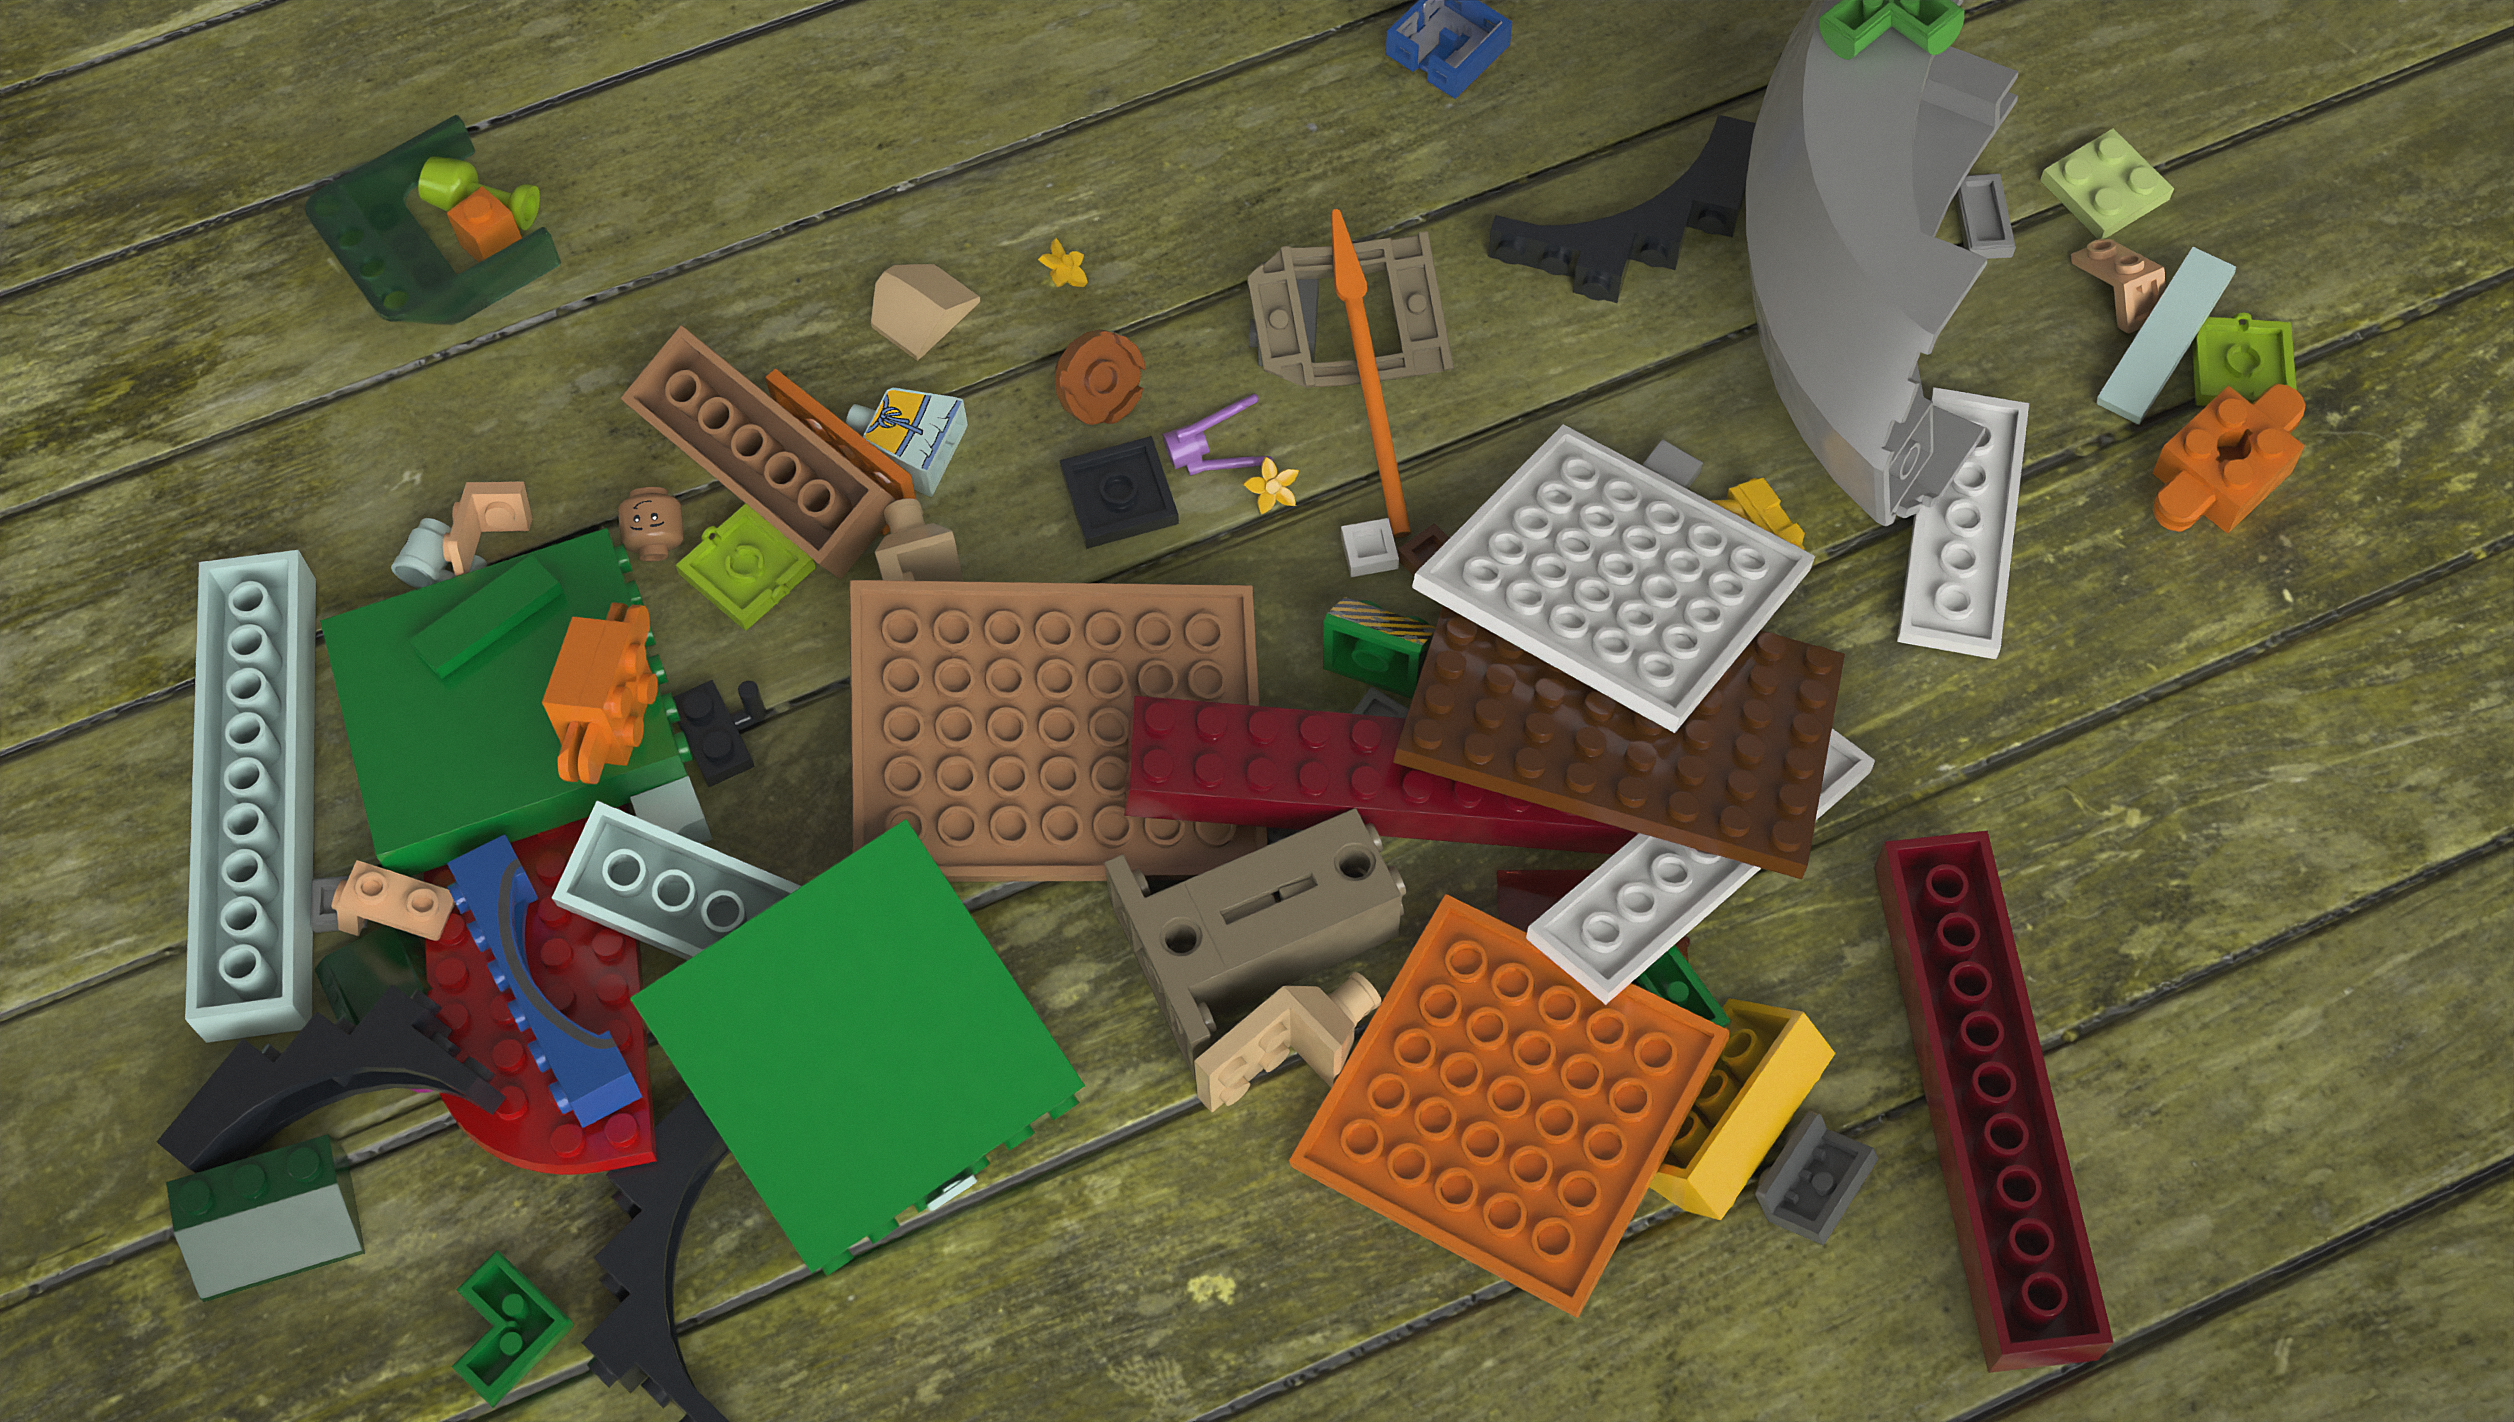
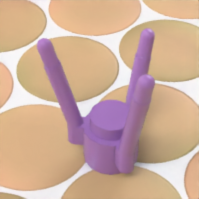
[1162,394,1273,476]

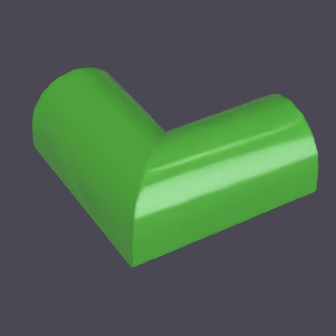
[1819,0,1964,60]

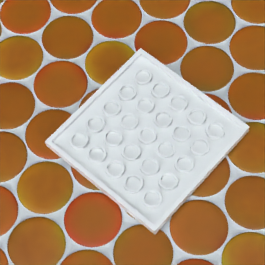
[1412,424,1815,733]

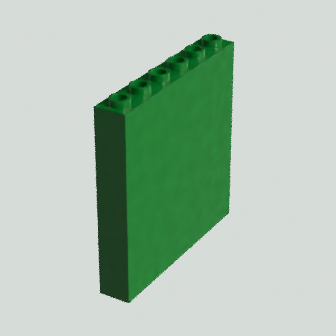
[320,528,693,877]
[630,819,1085,1276]

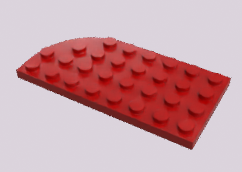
[424,803,657,1175]

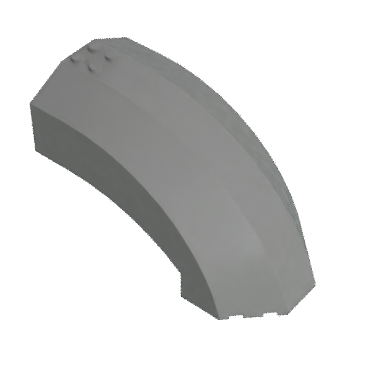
[1746,0,2018,526]

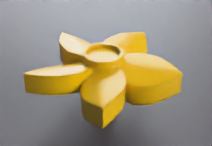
[1038,238,1088,287]
[1242,456,1299,515]

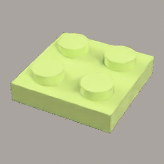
[2040,129,2174,239]

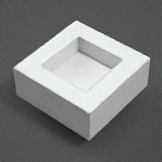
[1341,518,1399,577]

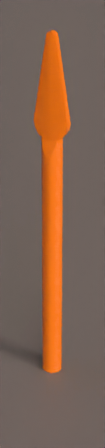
[1331,209,1411,538]

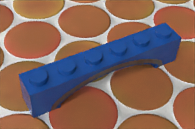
[447,834,642,1128]

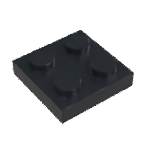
[1060,436,1179,549]

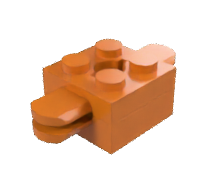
[2152,384,2306,534]
[542,602,658,784]

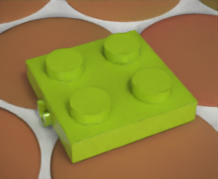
[2192,312,2297,406]
[675,503,816,631]

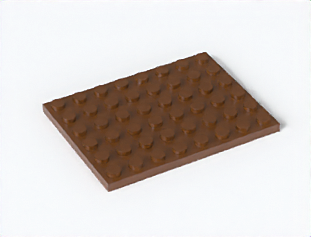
[1393,605,1845,879]

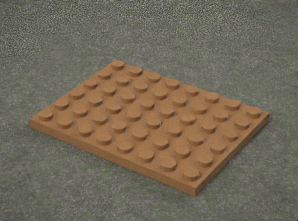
[849,580,1267,882]

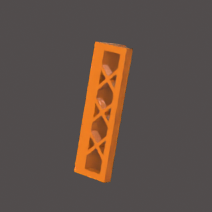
[765,368,916,536]

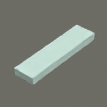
[2096,247,2236,425]

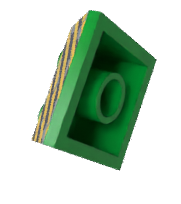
[1323,597,1436,699]

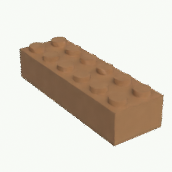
[620,325,897,580]

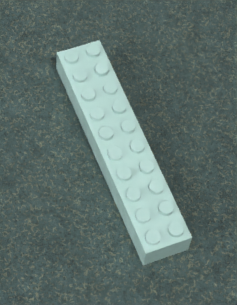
[185,550,316,1043]

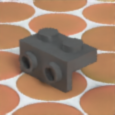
[1756,1110,1878,1246]

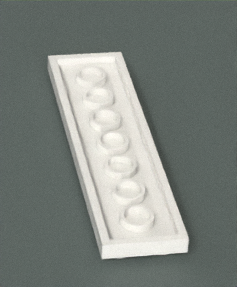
[1526,728,1875,1005]

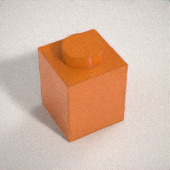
[446,186,524,271]

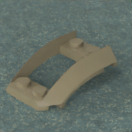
[1247,231,1454,388]

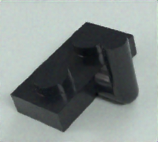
[673,680,766,787]

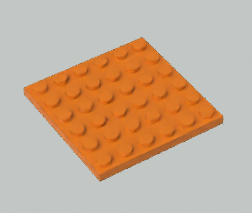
[1289,894,1729,1318]

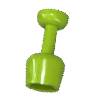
[418,156,540,230]

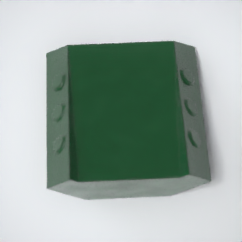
[314,925,433,1027]

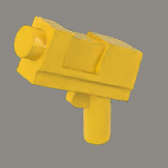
[1709,477,1805,550]

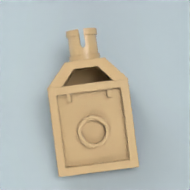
[875,498,964,582]
[1194,972,1381,1112]

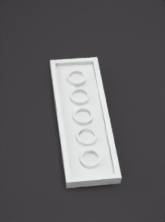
[1897,387,2029,659]

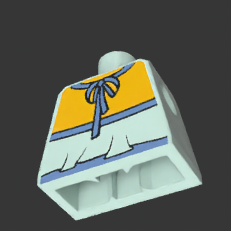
[846,387,968,497]

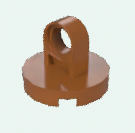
[1055,329,1145,425]

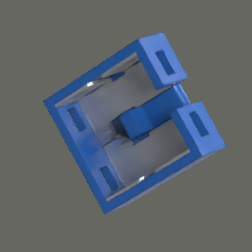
[1386,0,1512,99]

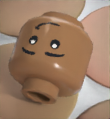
[618,487,684,562]

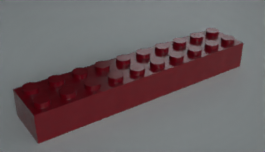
[1124,696,1639,855]
[1874,830,2114,1373]

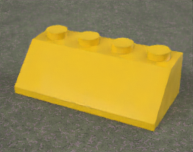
[1649,998,1836,1221]

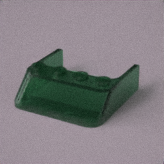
[305,115,561,325]

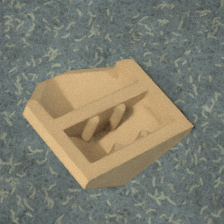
[871,264,981,361]

